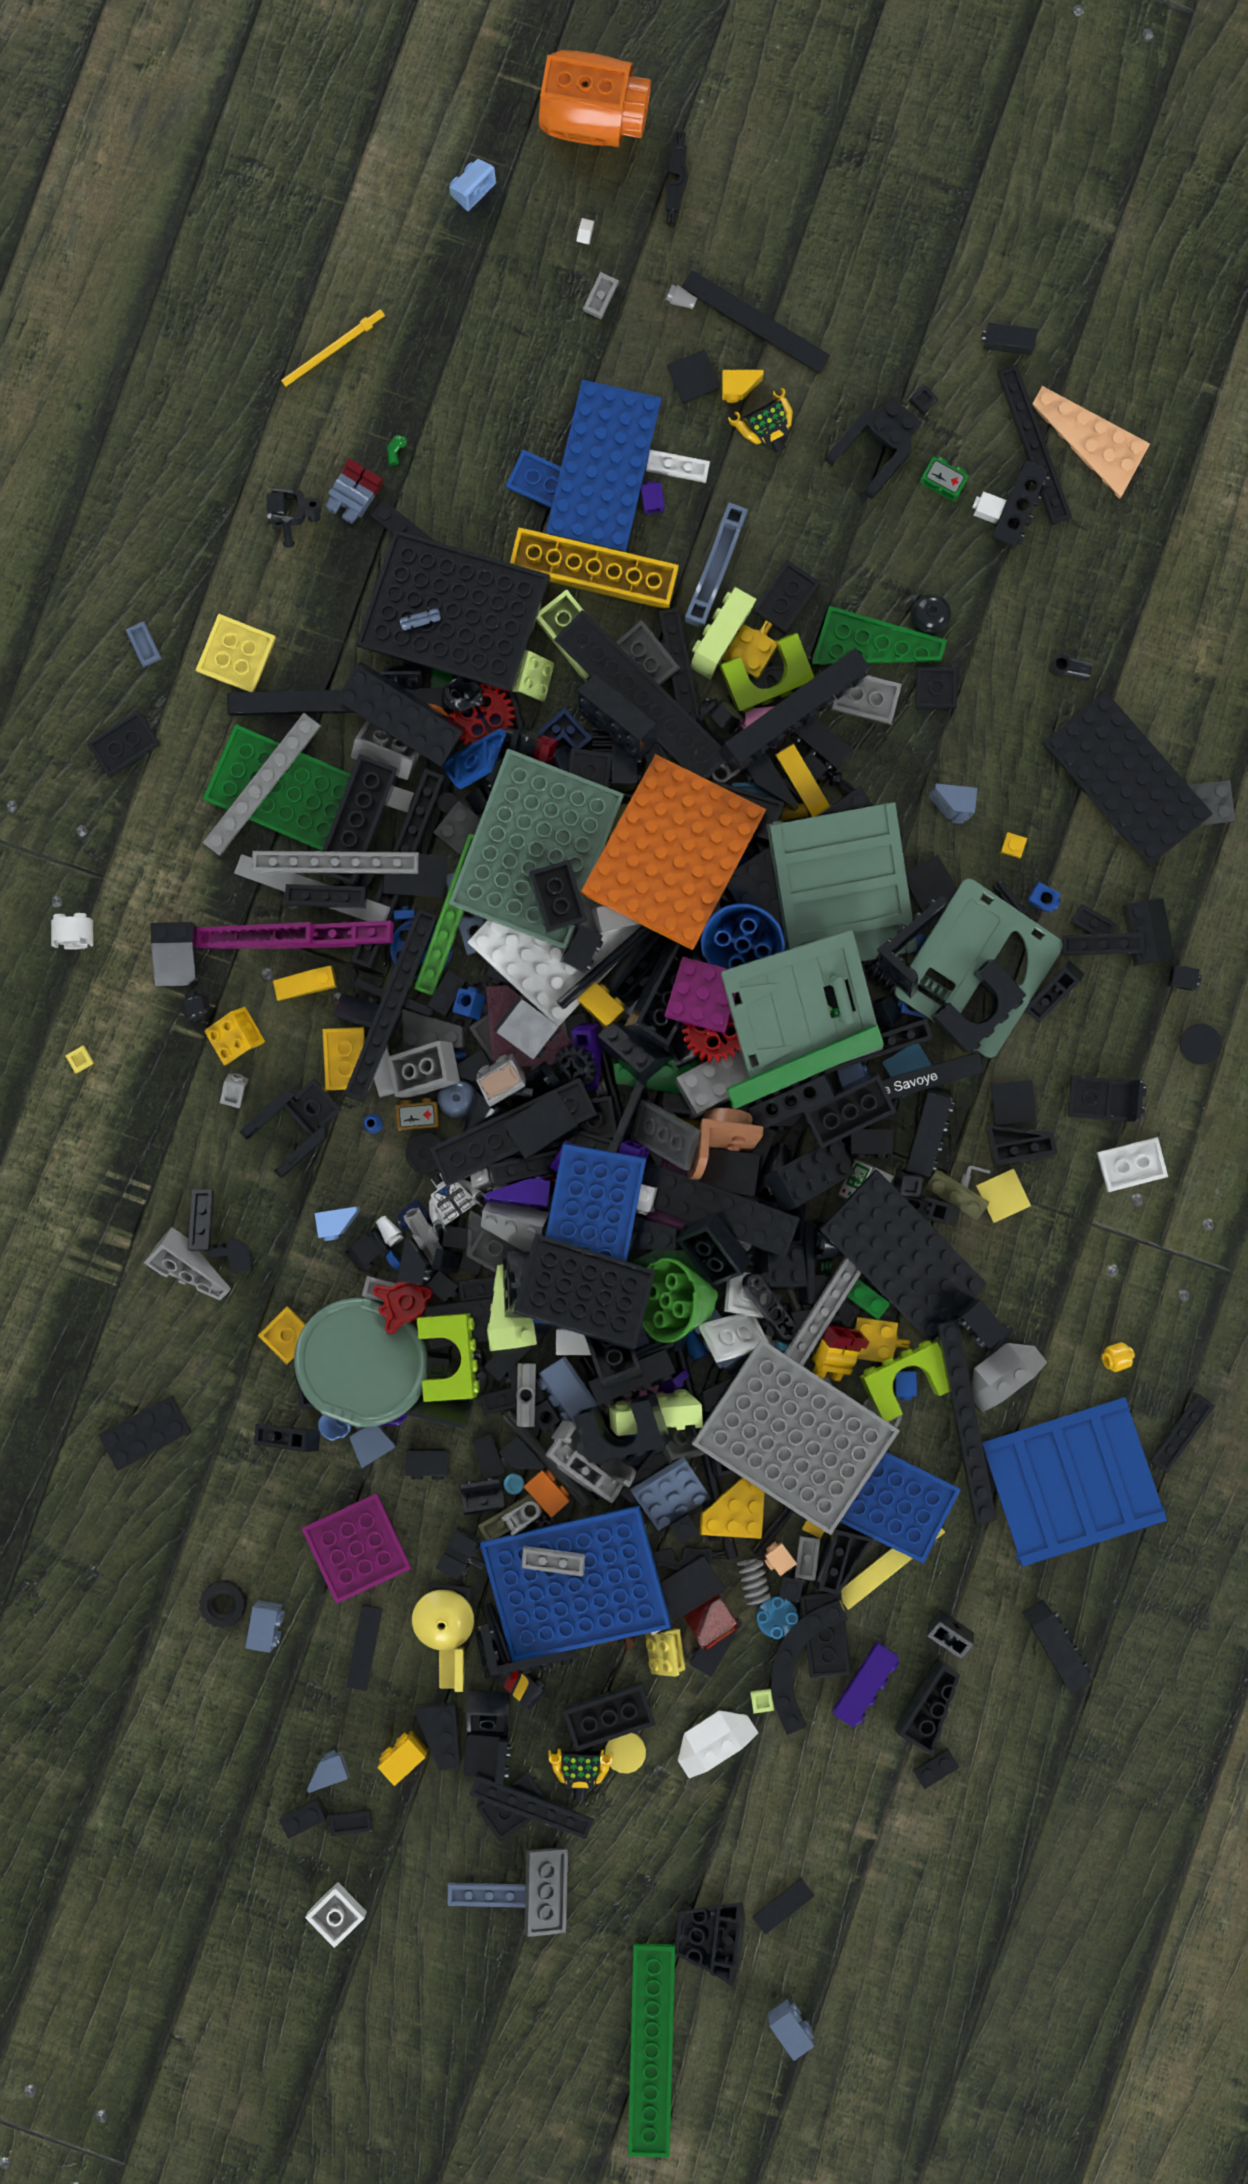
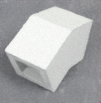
[576,218,594,245]

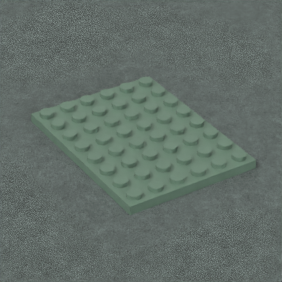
[448,749,624,949]

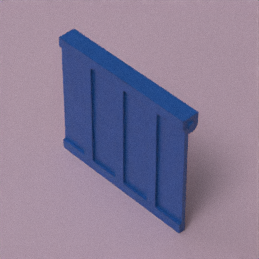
[982,1397,1167,1566]

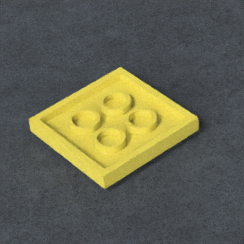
[196,614,276,692]

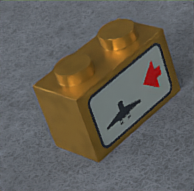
[395,1098,440,1130]

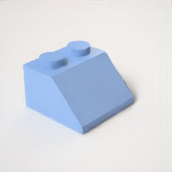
[449,159,496,211]
[315,1206,361,1241]

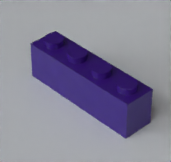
[832,1641,899,1728]

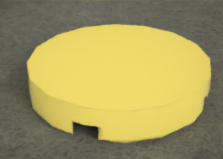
[605,1732,646,1773]

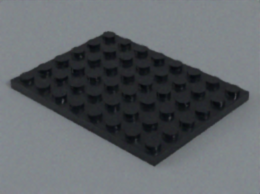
[356,530,551,693]

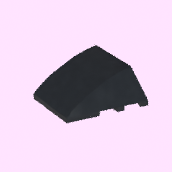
[675,1902,745,1987]

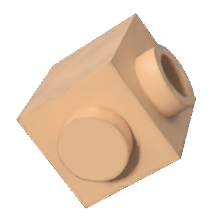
[764,1541,797,1576]

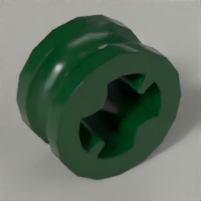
[820,1258,832,1275]

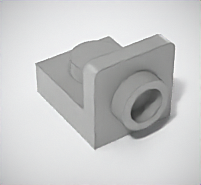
[220,1073,248,1108]

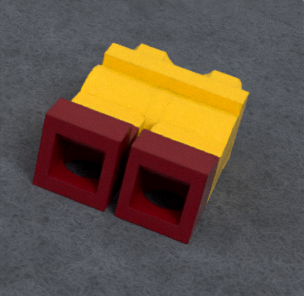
[812,1325,870,1382]

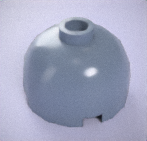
[437,1078,476,1119]

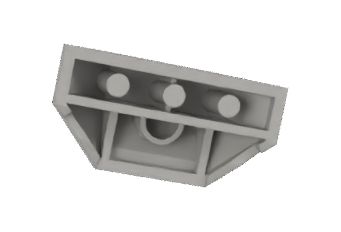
[971,1343,1047,1413]

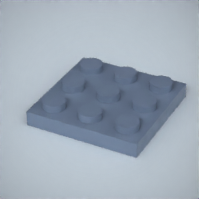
[630,1456,711,1531]

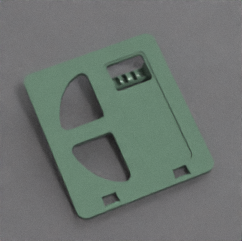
[895,879,1063,1058]

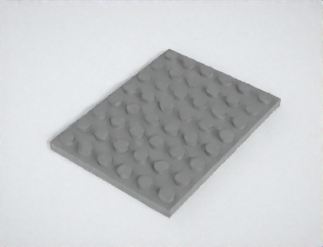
[692,1339,900,1535]

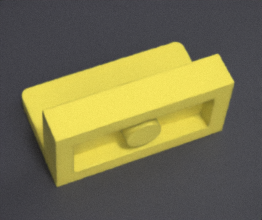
[439,1646,464,1692]

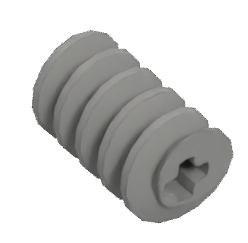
[737,1559,771,1605]

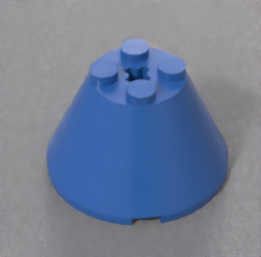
[701,904,785,969]

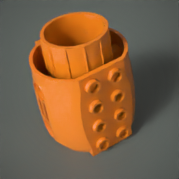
[539,50,651,148]

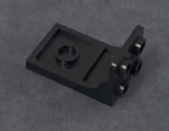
[1067,1075,1147,1122]

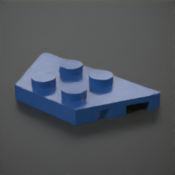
[442,728,506,790]

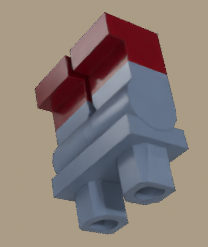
[326,458,384,524]

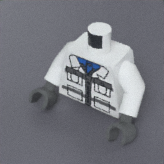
[429,1173,485,1236]

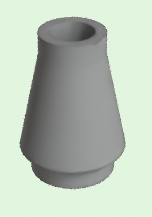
[665,284,697,309]

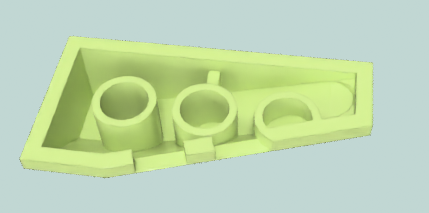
[487,1264,537,1351]

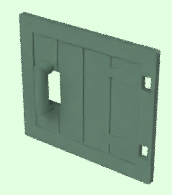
[721,930,883,1078]

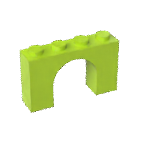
[719,633,814,713]
[417,1313,479,1402]
[859,1340,949,1422]

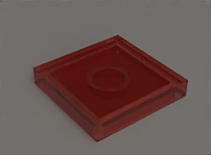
[683,1594,739,1651]

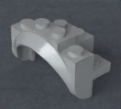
[545,1420,636,1503]

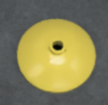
[412,1589,474,1650]

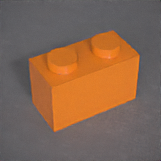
[524,1469,570,1518]

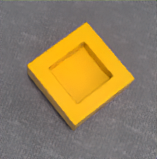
[1000,832,1027,859]

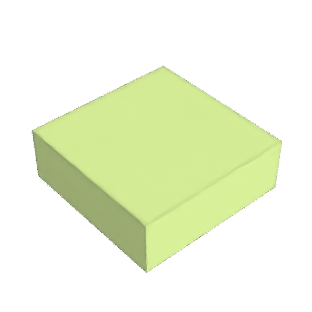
[750,1689,774,1713]

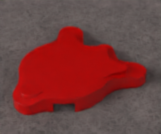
[373,1282,432,1334]

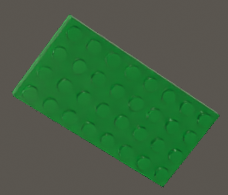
[203,724,351,851]

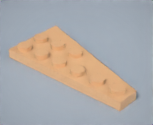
[1032,386,1150,499]

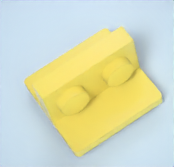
[645,1628,685,1677]

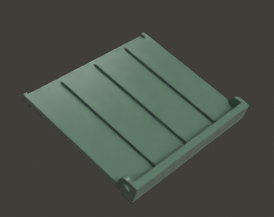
[767,802,917,962]

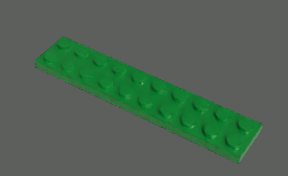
[628,1943,675,2158]

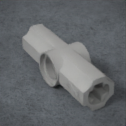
[404,1208,443,1265]
[516,1363,536,1427]

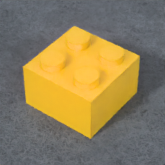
[377,1731,428,1786]

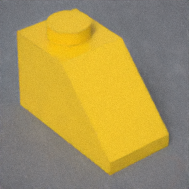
[722,370,764,403]

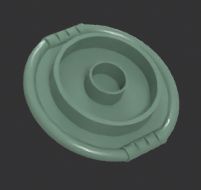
[294,1297,428,1428]

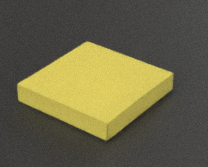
[976,1168,1031,1223]

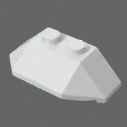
[678,1710,758,1778]

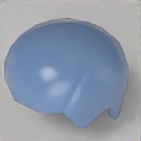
[318,1415,352,1441]

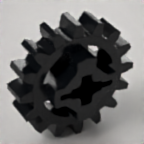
[553,1043,598,1086]

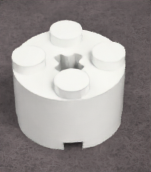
[51,913,93,949]

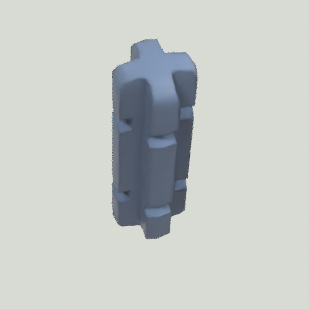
[400,609,441,630]

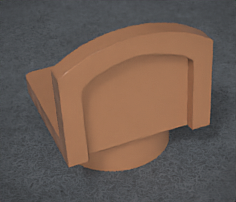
[687,1108,763,1180]

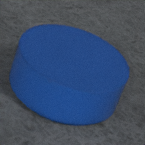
[385,1250,401,1270]

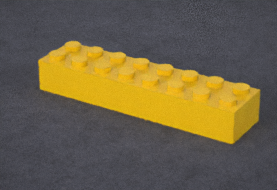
[510,527,679,609]

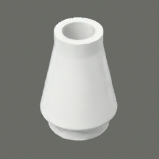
[376,1215,404,1247]

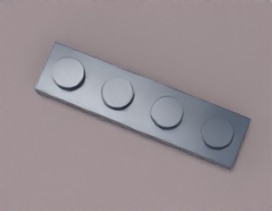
[448,1883,526,1907]

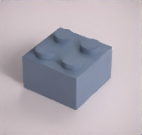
[245,1600,285,1653]
[767,1999,815,2061]

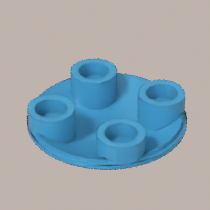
[757,1596,798,1639]

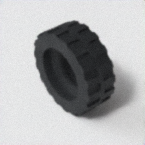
[199,1580,247,1628]

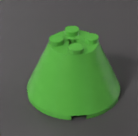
[642,1258,718,1343]

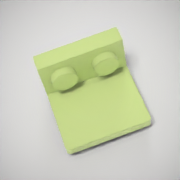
[513,650,554,702]

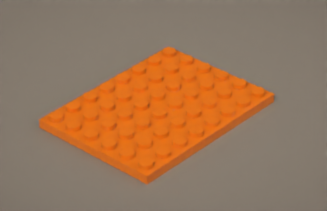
[581,754,766,950]

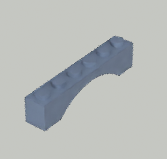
[685,502,748,629]

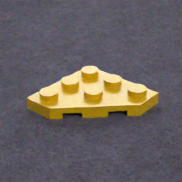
[700,1477,765,1539]

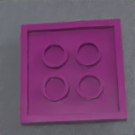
[664,957,738,1034]

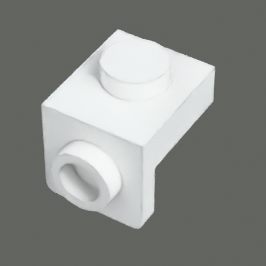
[636,1184,657,1215]

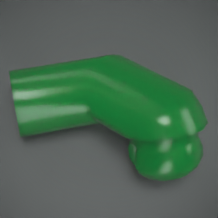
[387,435,407,465]

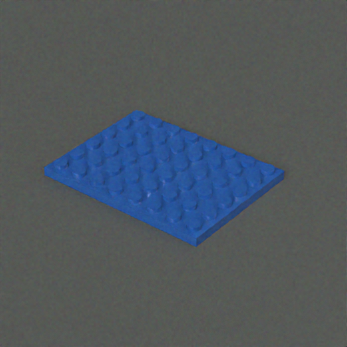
[480,1506,672,1663]

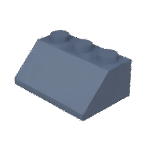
[928,784,977,824]
[536,1357,598,1423]

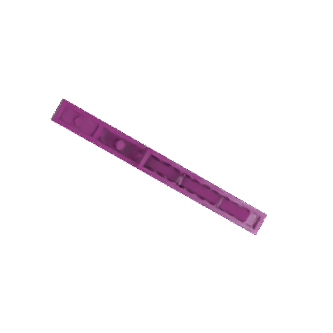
[195,921,394,949]

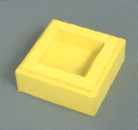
[65,1045,94,1074]

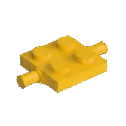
[723,621,778,680]
[854,1316,910,1362]

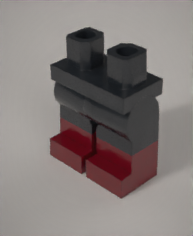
[498,727,558,766]

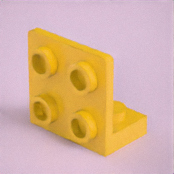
[204,1007,265,1065]

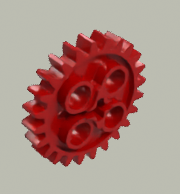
[448,684,516,746]
[682,1003,742,1063]

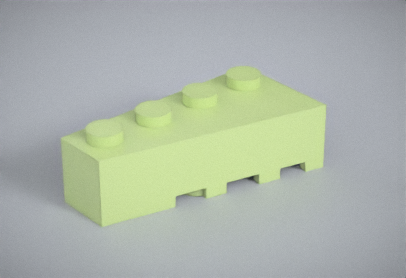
[690,587,756,680]
[609,1389,703,1436]

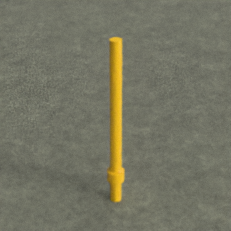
[281,309,385,387]

